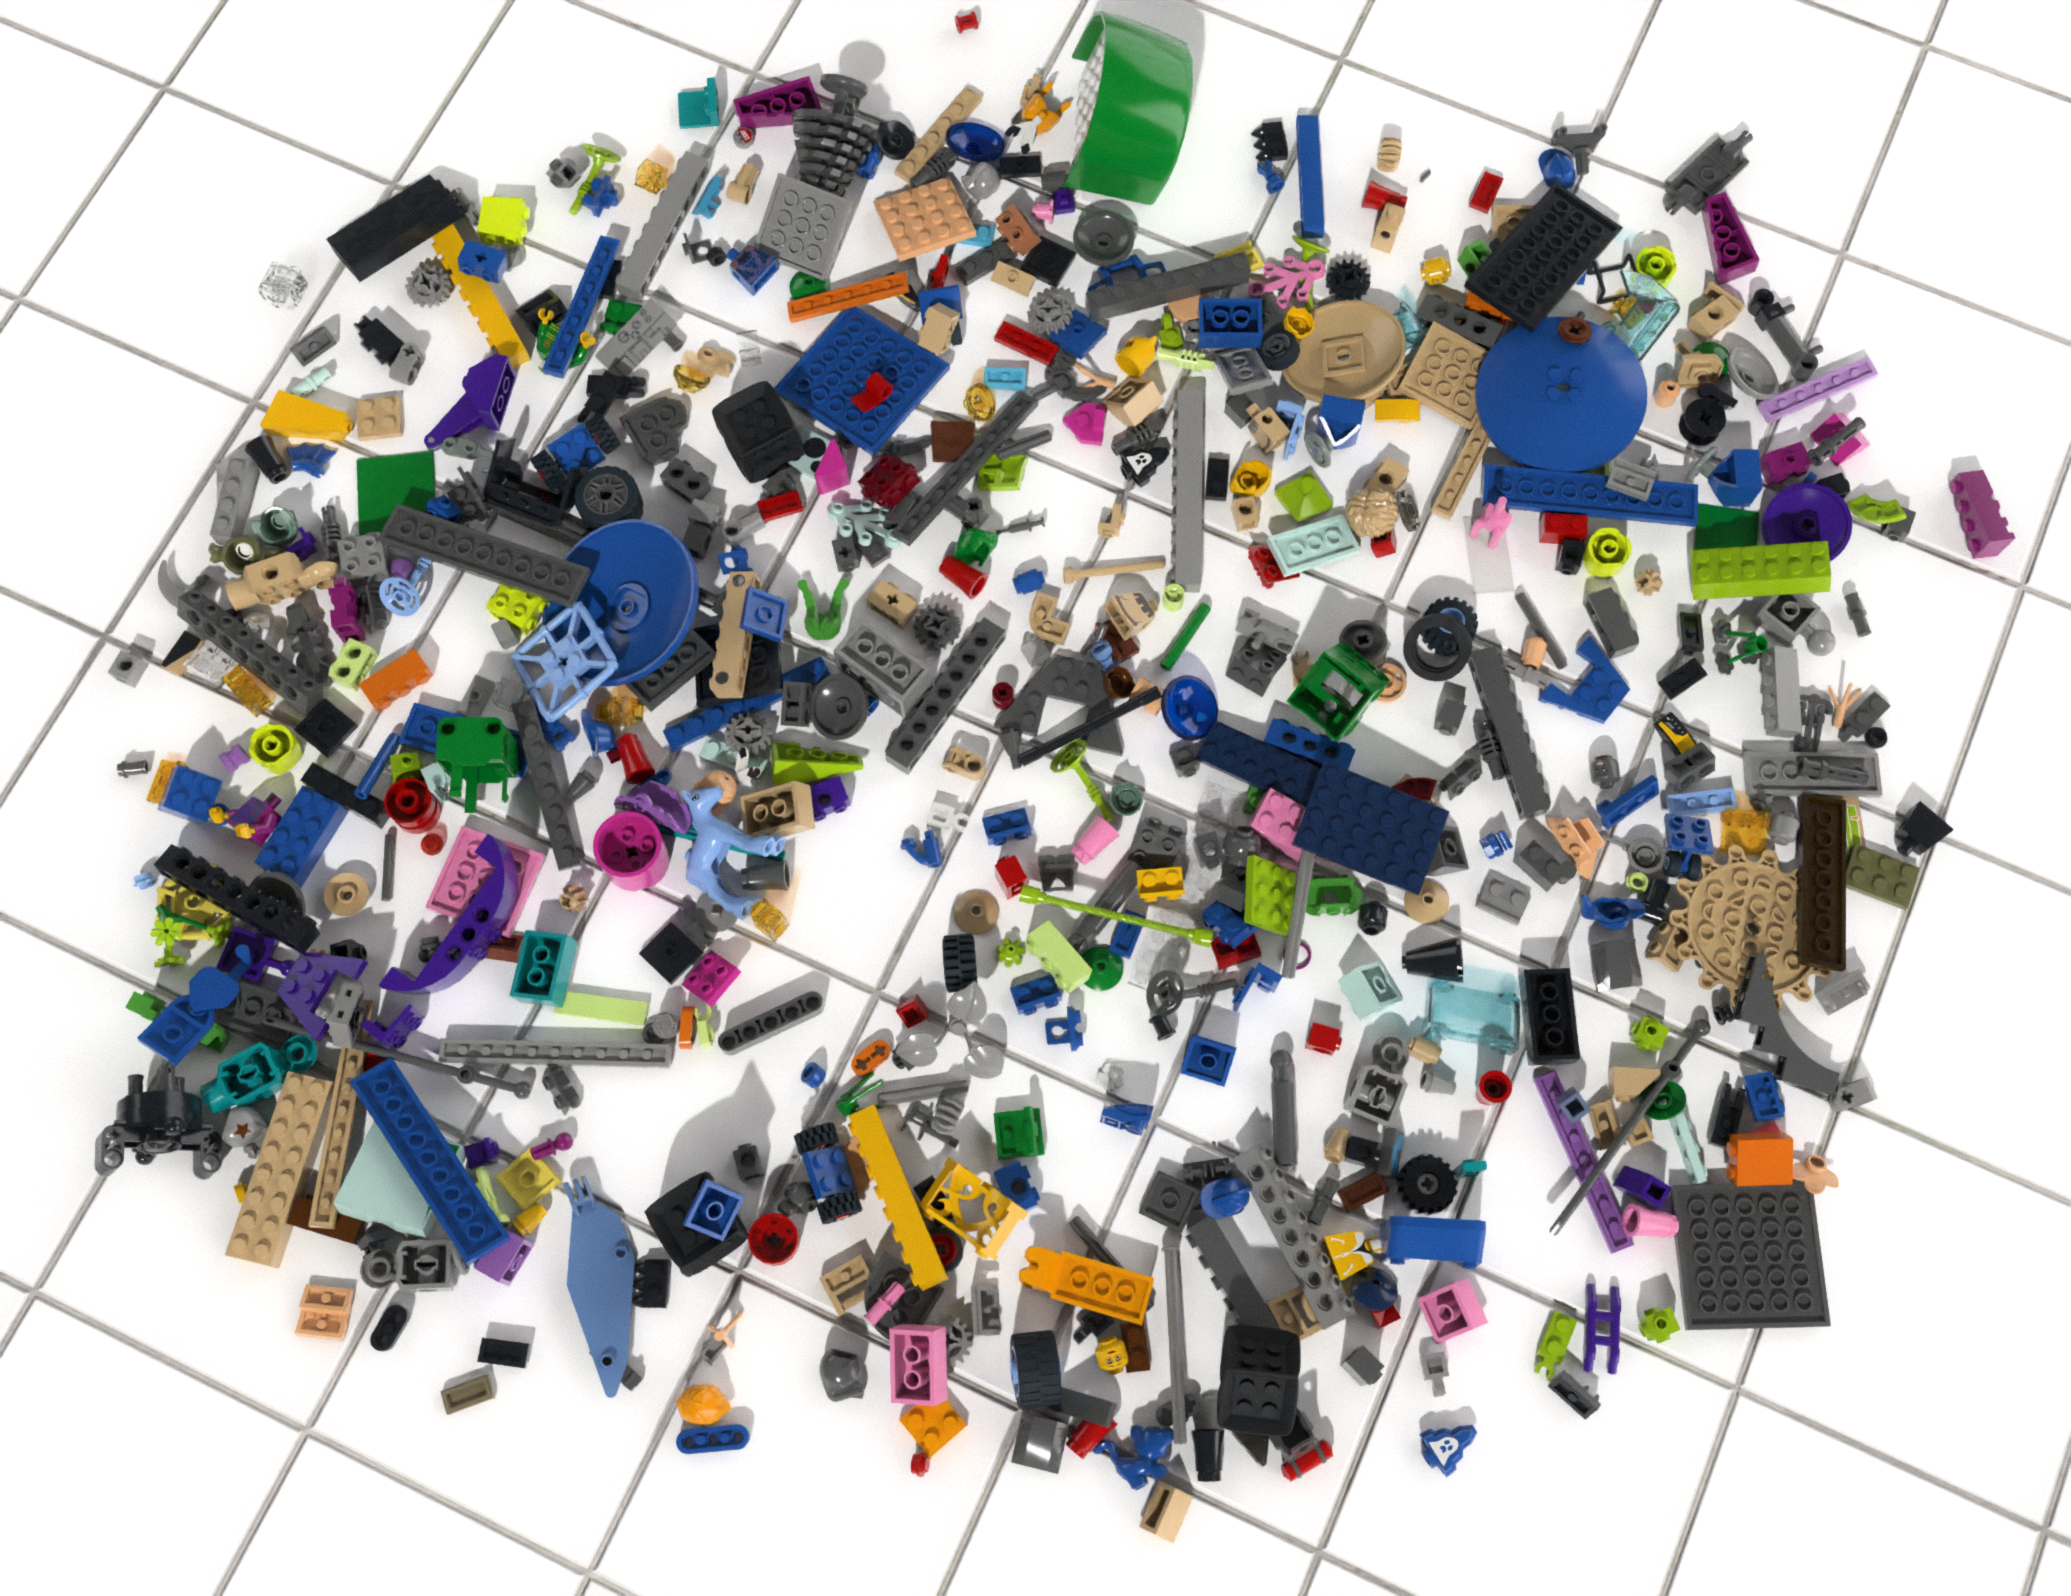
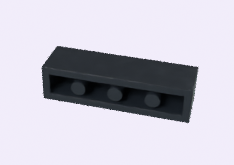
[300,762,390,830]

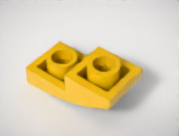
[1375,399,1420,423]

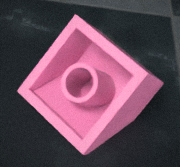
[1417,1278,1488,1344]

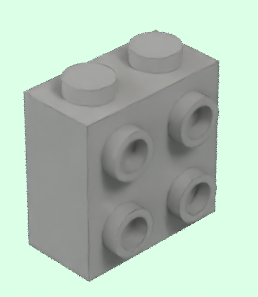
[337,532,391,587]

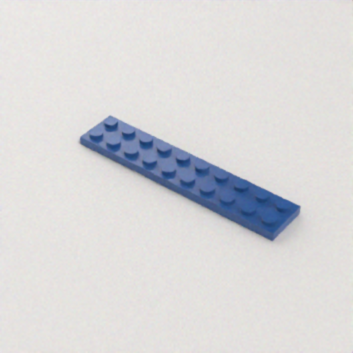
[1481,464,1698,527]
[349,1057,511,1266]

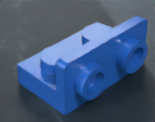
[982,807,1032,846]
[1010,974,1062,1016]
[1742,1071,1785,1123]

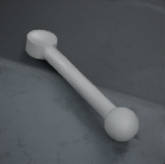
[1599,832,1630,852]

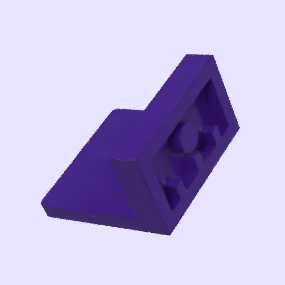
[361,1004,424,1050]

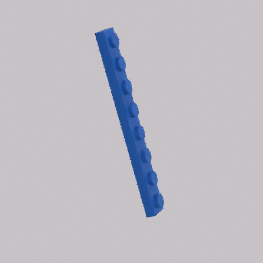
[542,235,621,379]
[663,656,831,752]

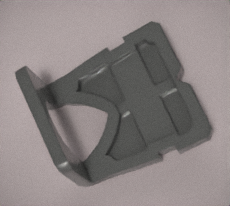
[1038,854,1074,894]

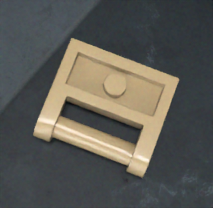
[819,1254,871,1317]
[1266,1285,1323,1341]

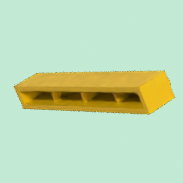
[431,224,531,368]
[848,1104,949,1291]

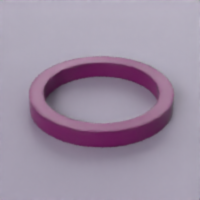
[1282,942,1311,970]

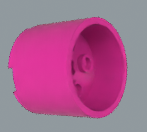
[593,812,670,892]

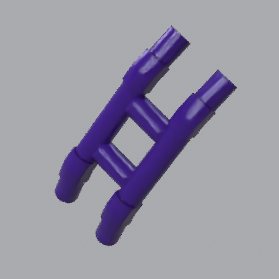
[1583,1283,1621,1375]

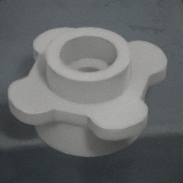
[1182,320,1198,342]

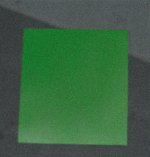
[1694,503,1759,550]

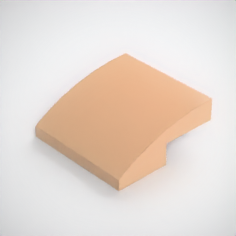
[294,1284,354,1342]

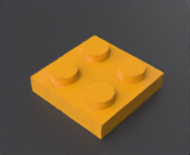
[899,1400,967,1458]

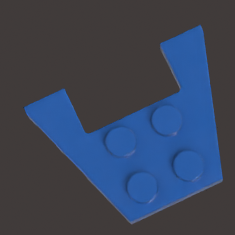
[1538,636,1630,724]

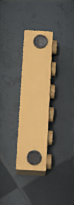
[709,571,762,698]

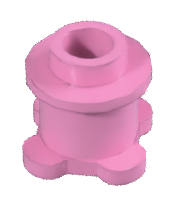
[1032,199,1054,224]

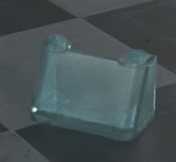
[1421,979,1520,1056]

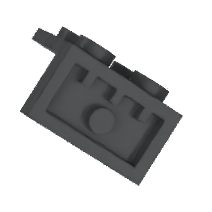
[446,466,490,523]

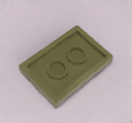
[1846,843,1920,910]

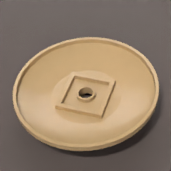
[1282,300,1406,404]

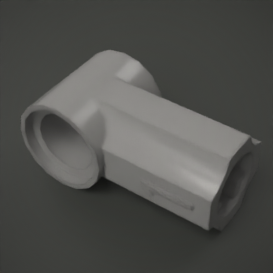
[722,510,765,547]

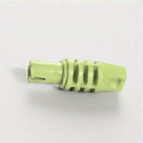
[1156,346,1215,372]

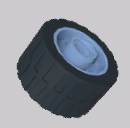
[1010,1330,1062,1409]

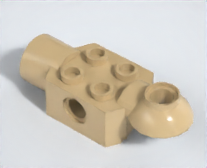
[225,552,339,611]

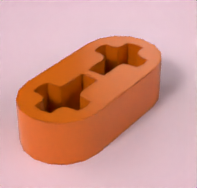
[679,1006,696,1049]
[851,1040,891,1076]

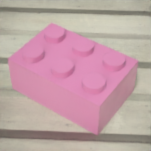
[1247,788,1305,863]
[889,1324,947,1406]

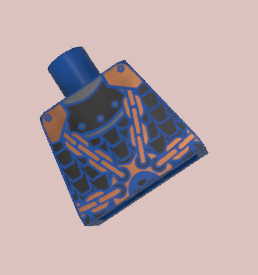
[727,245,779,296]

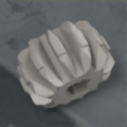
[931,1094,965,1136]

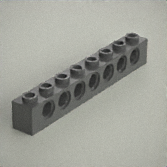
[177,588,324,716]
[885,617,1006,775]

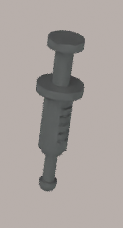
[996,516,1046,535]

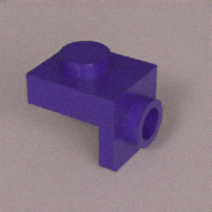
[285,527,318,562]

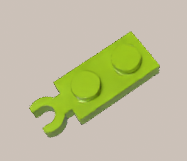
[1534,1310,1578,1379]

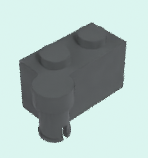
[1514,840,1577,892]

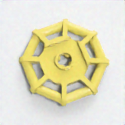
[154,863,235,943]

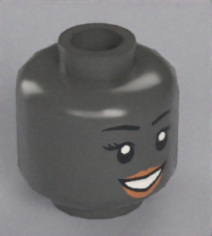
[1589,755,1621,789]

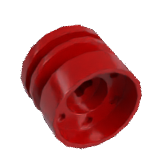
[748,1213,800,1266]

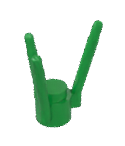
[836,1072,885,1117]

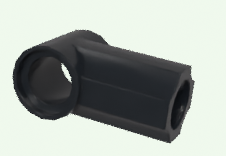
[1638,878,1671,926]

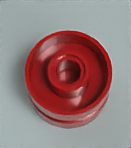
[384,778,441,834]

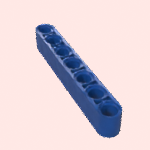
[1296,115,1324,239]

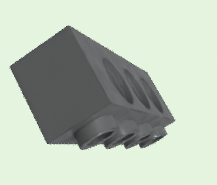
[1415,293,1503,351]

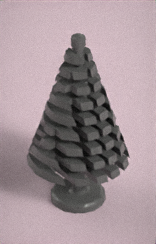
[792,74,879,197]

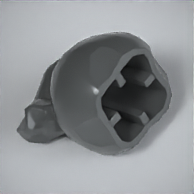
[819,1349,865,1402]

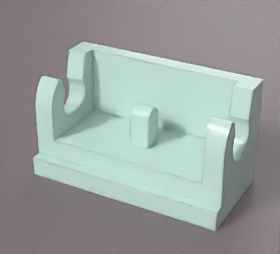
[420,762,451,804]

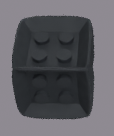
[712,381,805,483]
[644,1171,749,1277]
[1217,1325,1301,1436]

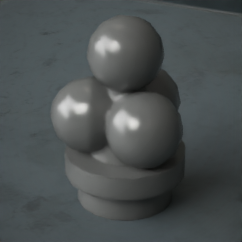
[418,936,442,963]

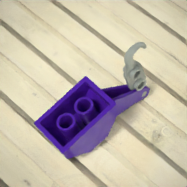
[424,354,517,473]

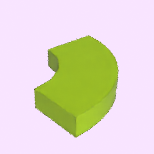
[1846,493,1907,524]

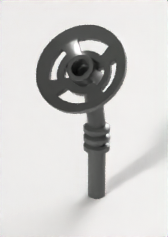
[1146,970,1238,1016]

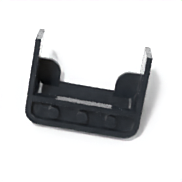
[484,437,588,527]

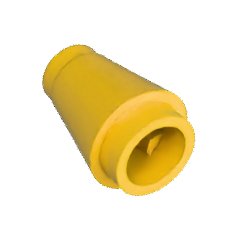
[511,1203,548,1237]

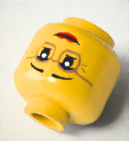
[1095,1336,1129,1375]

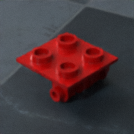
[1248,543,1300,589]

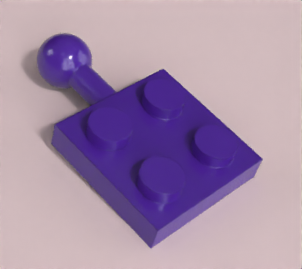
[216,926,295,984]

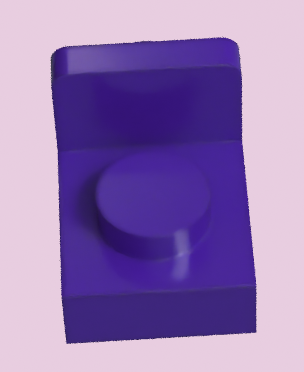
[464,1137,500,1170]

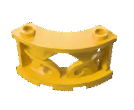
[917,1156,1028,1261]

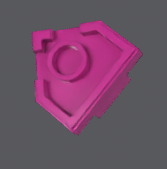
[1062,403,1106,446]

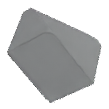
[491,618,519,650]
[1021,639,1050,668]

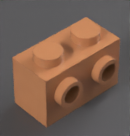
[994,204,1042,256]

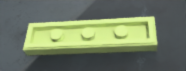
[554,991,649,1026]

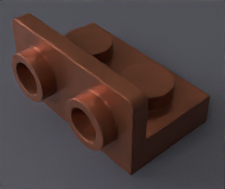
[1093,619,1139,665]

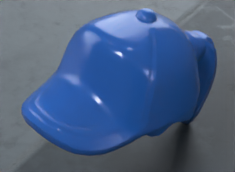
[1580,895,1646,930]

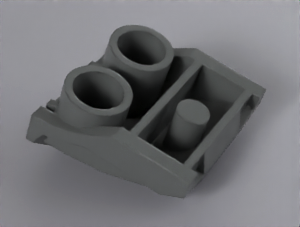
[1589,938,1643,993]
[1011,1413,1069,1474]

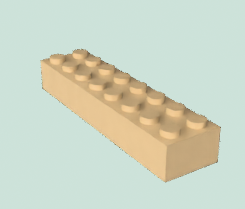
[225,1071,335,1269]

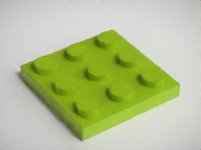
[1244,855,1297,937]

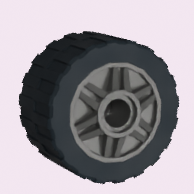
[574,466,644,531]

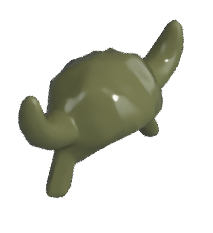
[208,535,284,575]

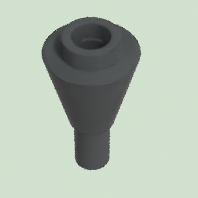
[998,728,1021,770]

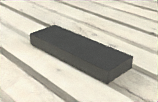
[1049,1387,1117,1428]

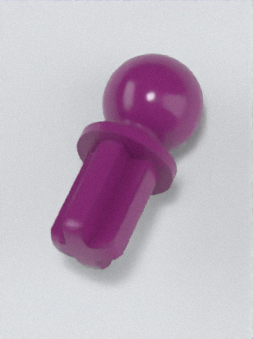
[530,1132,573,1160]

